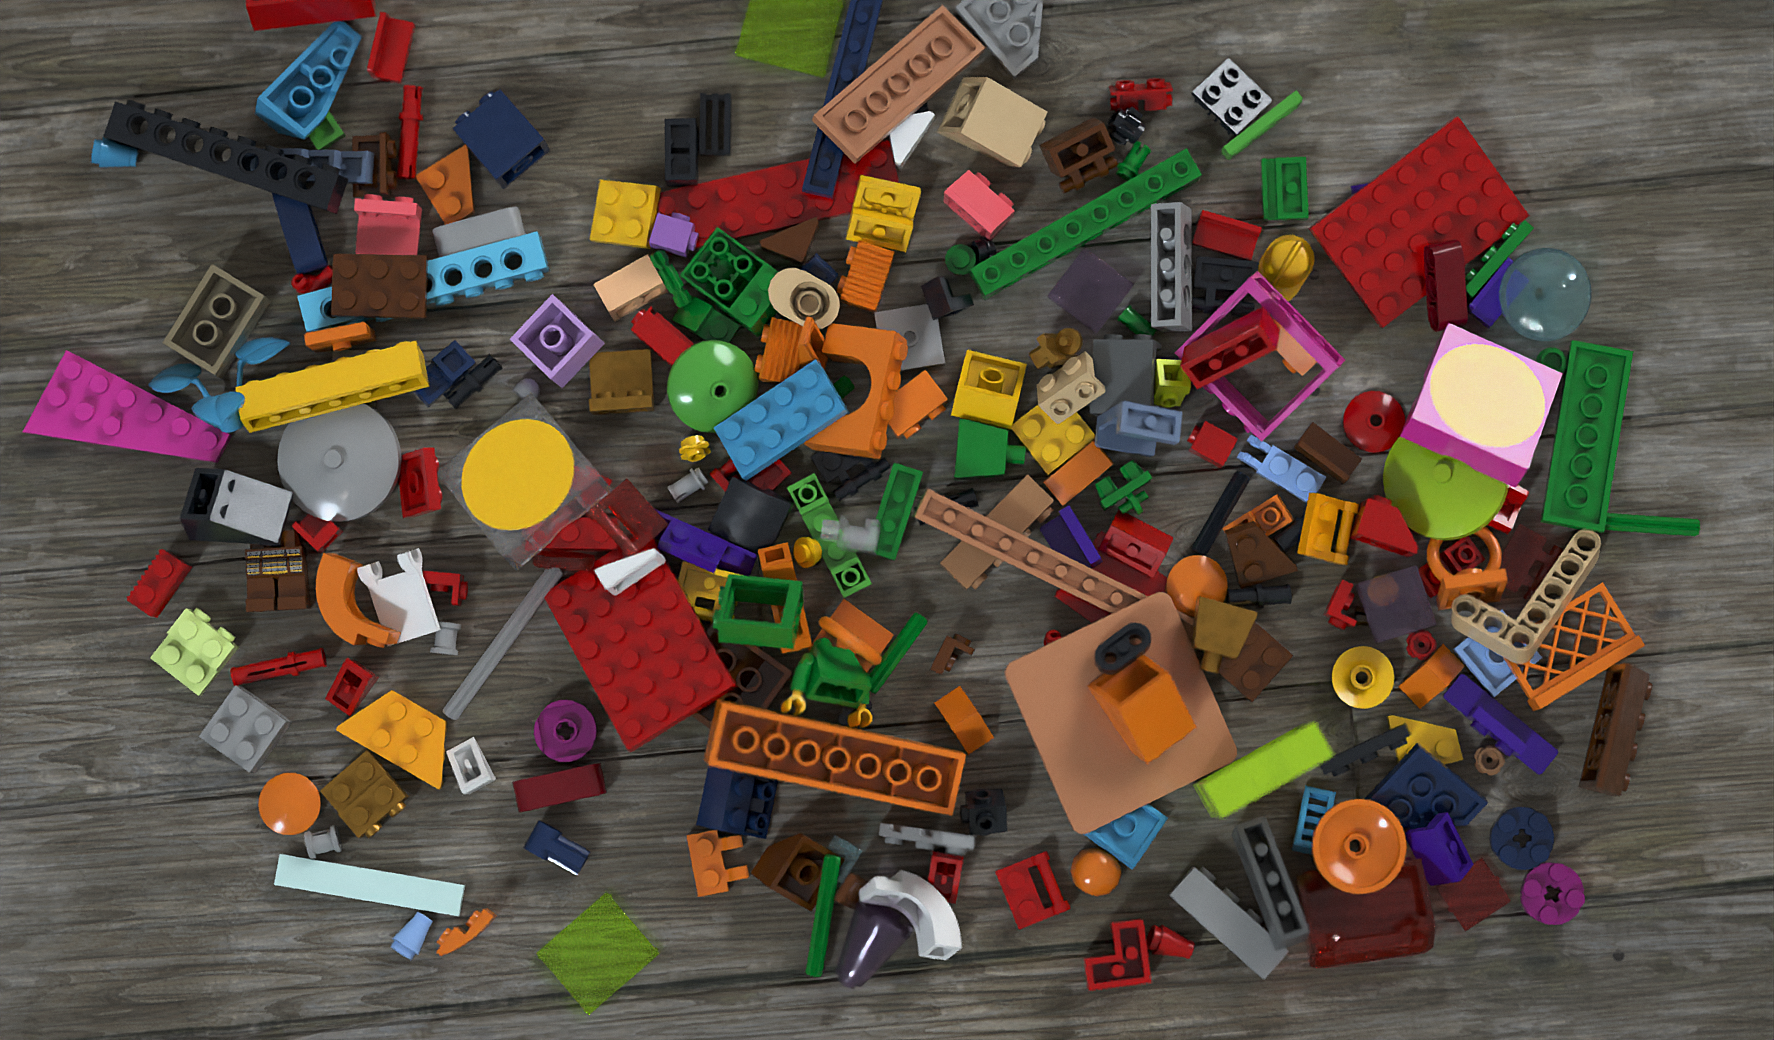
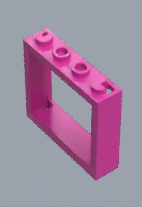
[1175,271,1345,442]

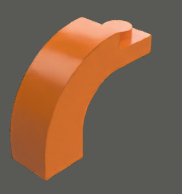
[758,542,812,654]
[316,553,401,648]

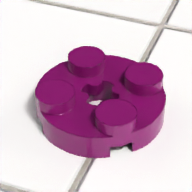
[534,700,597,762]
[1520,862,1585,925]

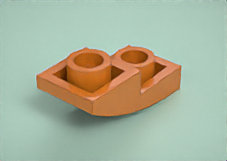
[1043,440,1114,506]
[1222,494,1294,536]
[436,908,497,956]

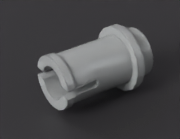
[667,467,709,503]

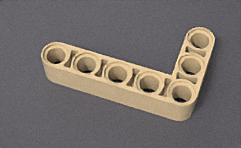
[1451,529,1601,664]

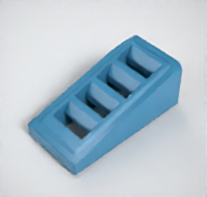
[1291,785,1336,855]

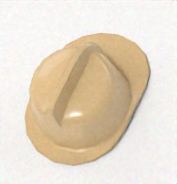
[768,268,840,329]

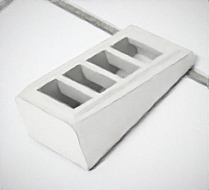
[594,548,666,596]

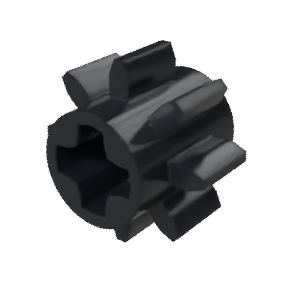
[1107,106,1145,145]

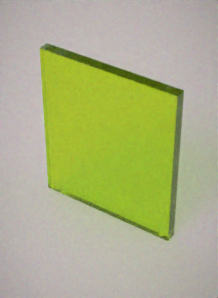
[735,0,844,79]
[536,892,660,1015]

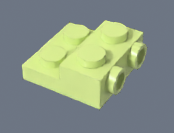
[150,607,239,696]

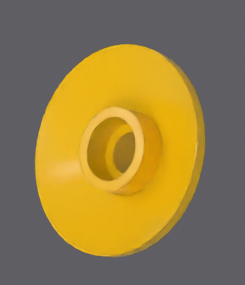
[1331,646,1394,709]

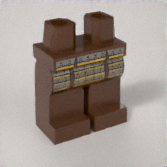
[245,530,311,612]

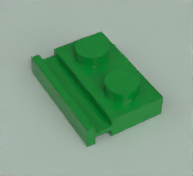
[1260,157,1309,221]

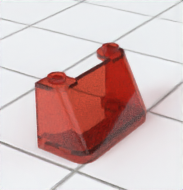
[1296,857,1436,968]

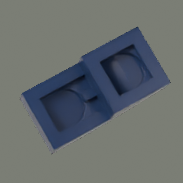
[413,340,476,408]

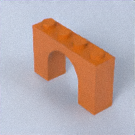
[803,323,908,459]

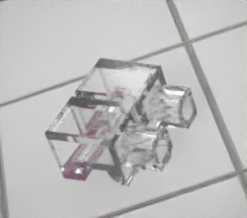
[820,515,881,556]

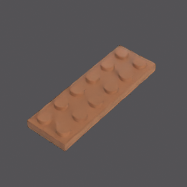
[812,5,986,164]

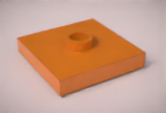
[304,322,377,353]

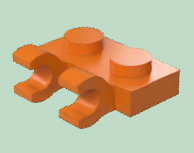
[686,830,750,897]

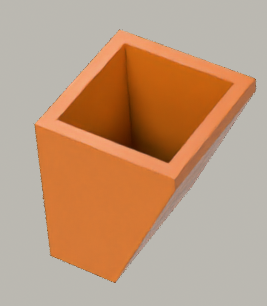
[1088,654,1196,764]

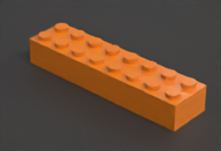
[703,699,966,816]

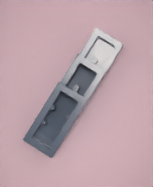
[250,148,374,184]

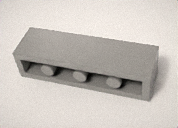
[1168,866,1289,980]

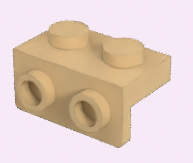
[1037,351,1105,424]

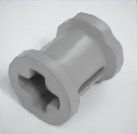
[430,622,461,656]
[304,825,342,859]

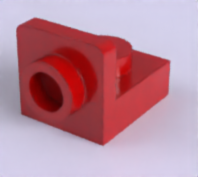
[423,571,468,606]
[1323,579,1357,630]

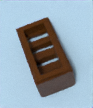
[835,872,869,910]

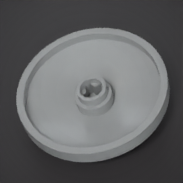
[277,403,402,522]

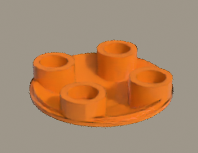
[1165,555,1228,617]
[258,773,321,835]

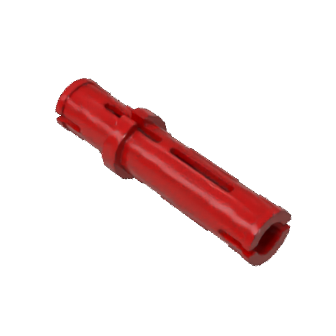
[396,85,423,180]
[230,647,327,686]

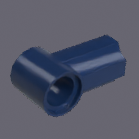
[523,820,590,875]

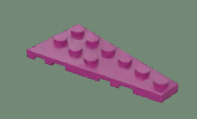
[23,350,232,463]

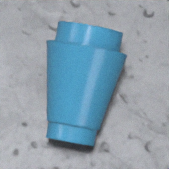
[91,137,138,167]

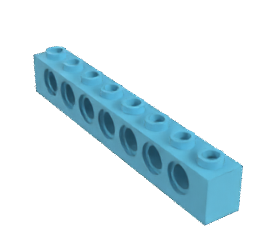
[297,231,550,332]

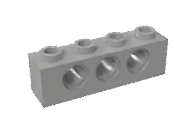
[1151,202,1192,332]

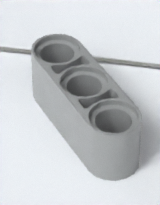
[432,207,526,258]

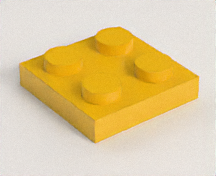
[589,179,661,249]
[1011,405,1095,476]

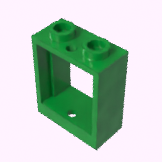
[713,574,804,649]

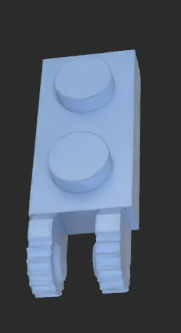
[1237,435,1326,503]

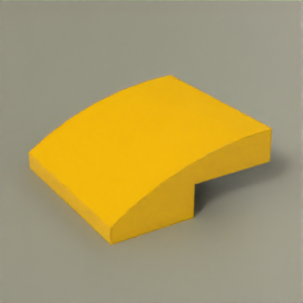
[846,175,921,252]

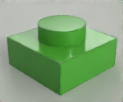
[309,111,346,150]

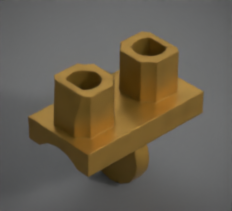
[1029,328,1083,369]

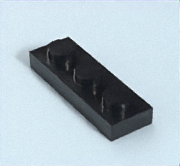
[1319,723,1411,777]

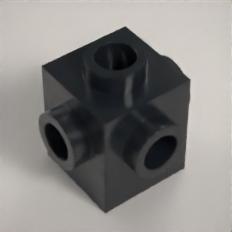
[960,788,1007,836]

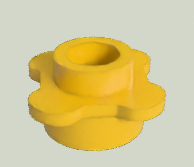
[679,435,711,462]

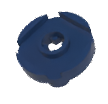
[1489,807,1554,870]

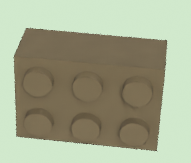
[163,264,271,379]

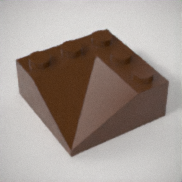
[691,623,794,729]

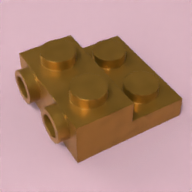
[320,750,409,839]

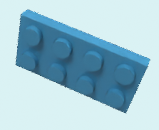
[714,359,849,481]

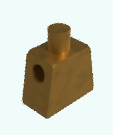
[1192,596,1258,674]

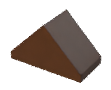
[759,217,819,266]

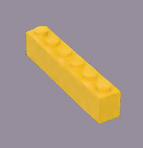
[235,341,429,433]

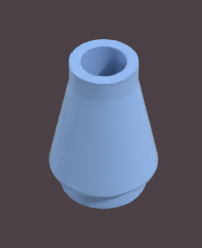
[390,911,433,960]

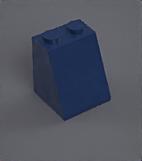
[452,89,550,190]

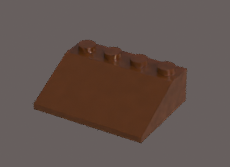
[1578,663,1652,797]

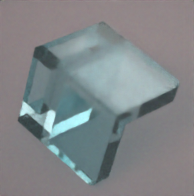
[828,835,863,883]

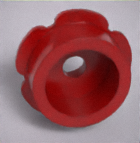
[1406,629,1437,660]

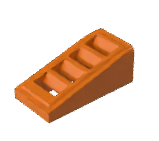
[798,317,828,370]

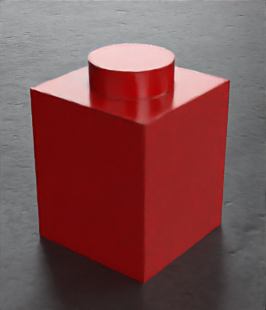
[1187,421,1238,469]

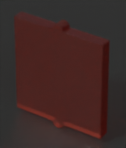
[1436,858,1511,931]

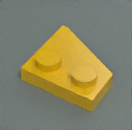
[1386,715,1463,765]

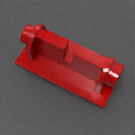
[1109,78,1173,111]

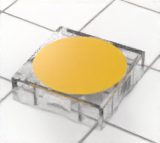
[437,393,613,570]

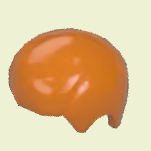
[1070,847,1122,896]

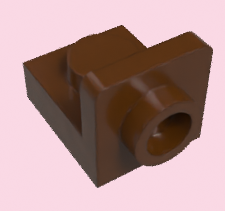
[930,633,975,675]

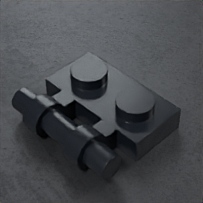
[1192,256,1259,317]
[811,451,891,501]

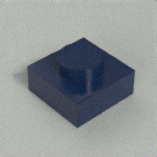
[800,253,838,285]

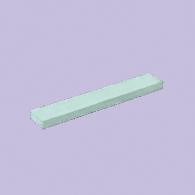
[274,854,465,916]

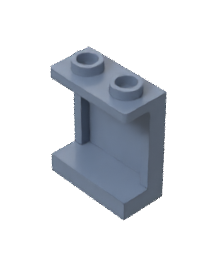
[1095,401,1182,457]

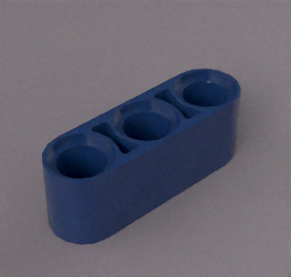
[272,193,328,274]

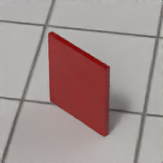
[1054,531,1167,623]

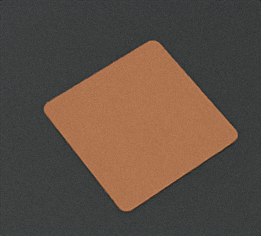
[1005,592,1237,834]

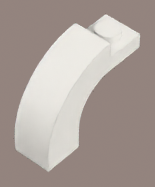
[859,870,962,960]

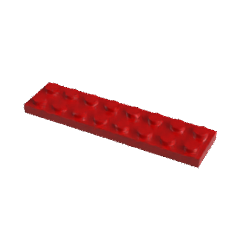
[656,141,899,255]

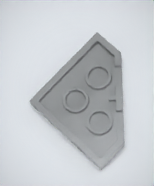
[955,0,1043,79]
[879,823,975,855]

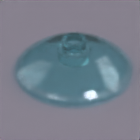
[1499,248,1591,341]

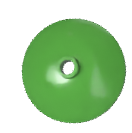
[667,340,758,433]

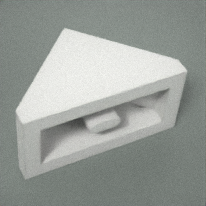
[889,111,935,170]
[446,737,496,794]

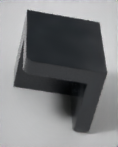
[921,276,974,320]

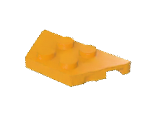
[336,690,447,790]

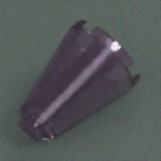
[835,900,914,989]

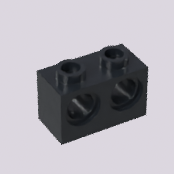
[664,118,698,186]

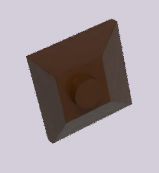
[751,833,845,912]

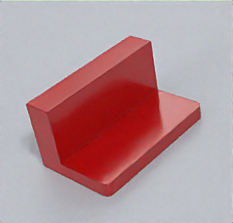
[367,11,416,84]
[1192,210,1262,261]
[1098,510,1173,578]

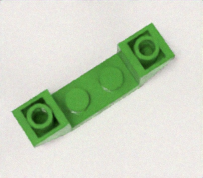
[787,473,872,598]

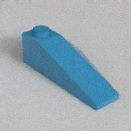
[255,21,362,140]

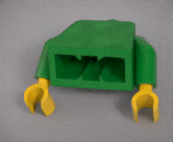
[781,638,872,728]

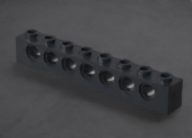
[104,99,348,214]

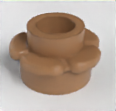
[1474,745,1505,776]

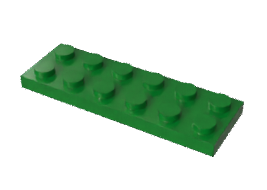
[1540,340,1633,534]

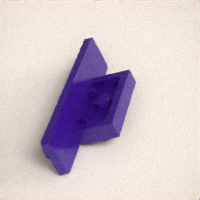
[636,505,757,576]
[1443,674,1558,775]

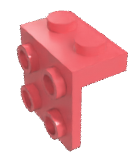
[354,194,422,255]

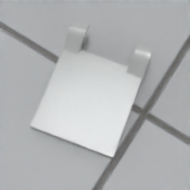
[357,548,441,647]

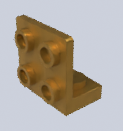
[589,349,655,415]

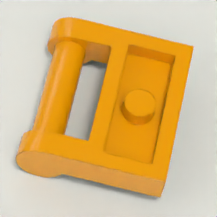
[1297,493,1359,566]

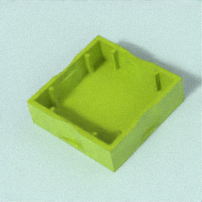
[1193,722,1334,818]

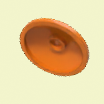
[1312,799,1406,894]

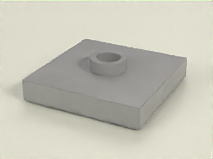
[874,304,945,372]

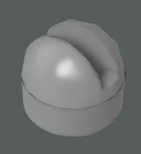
[512,378,540,405]

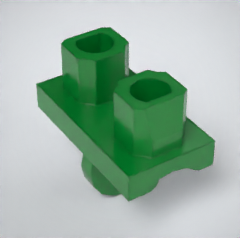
[1095,460,1152,515]

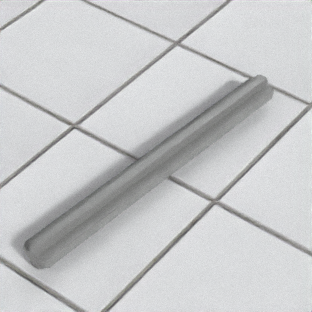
[443,563,564,720]

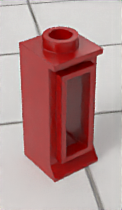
[631,306,694,367]

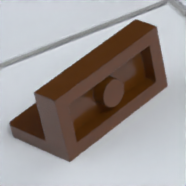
[1293,422,1362,485]

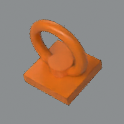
[1427,526,1508,610]
[808,599,894,673]

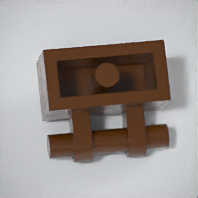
[1039,118,1118,194]

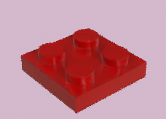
[399,447,442,518]

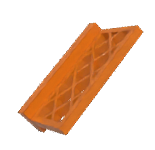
[1503,582,1645,711]

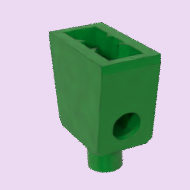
[954,419,1026,480]

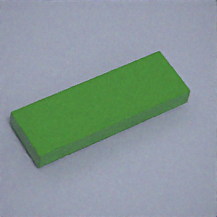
[1221,90,1303,160]

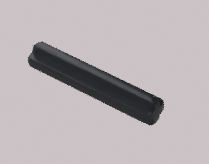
[1192,471,1250,556]

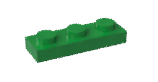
[1465,220,1534,301]
[865,463,923,561]

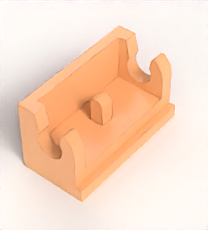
[593,254,668,322]

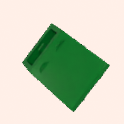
[680,227,778,337]

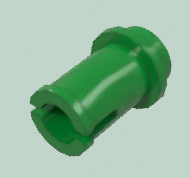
[1116,141,1151,181]
[1117,305,1157,336]

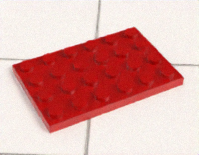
[1308,116,1530,328]
[544,529,738,752]

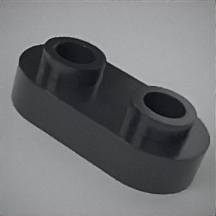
[1095,622,1151,675]

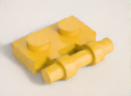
[678,561,741,625]

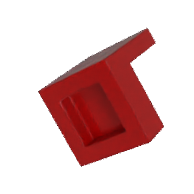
[291,514,344,554]

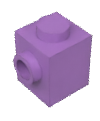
[649,212,699,257]

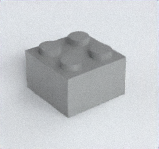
[199,685,292,773]

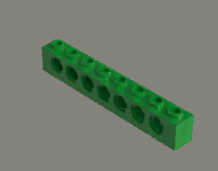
[969,148,1202,301]

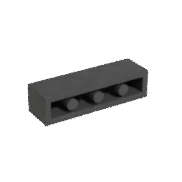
[1232,816,1310,951]

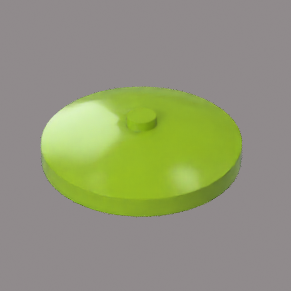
[1383,437,1509,540]

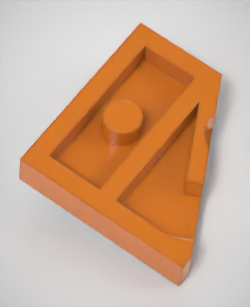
[416,145,475,224]

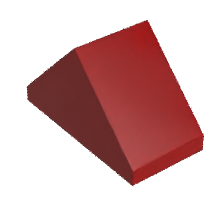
[325,658,379,717]
[928,851,964,904]

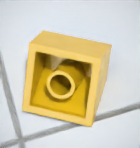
[951,350,1027,430]

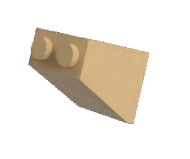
[937,77,1048,167]

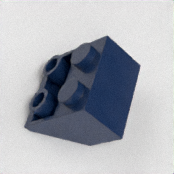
[696,765,778,839]

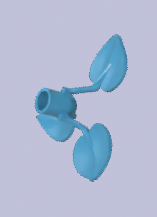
[149,337,290,433]

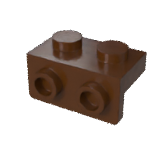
[352,132,397,199]

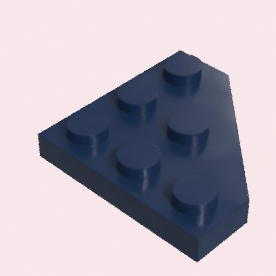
[1364,743,1488,830]

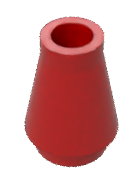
[1146,924,1195,959]

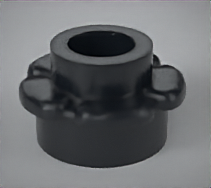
[971,236,997,265]

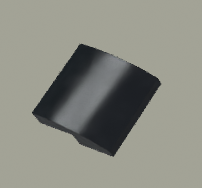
[708,475,794,555]

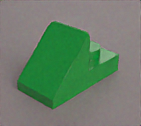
[672,295,741,343]

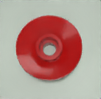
[1343,391,1405,453]

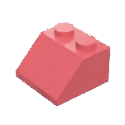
[944,170,1015,241]

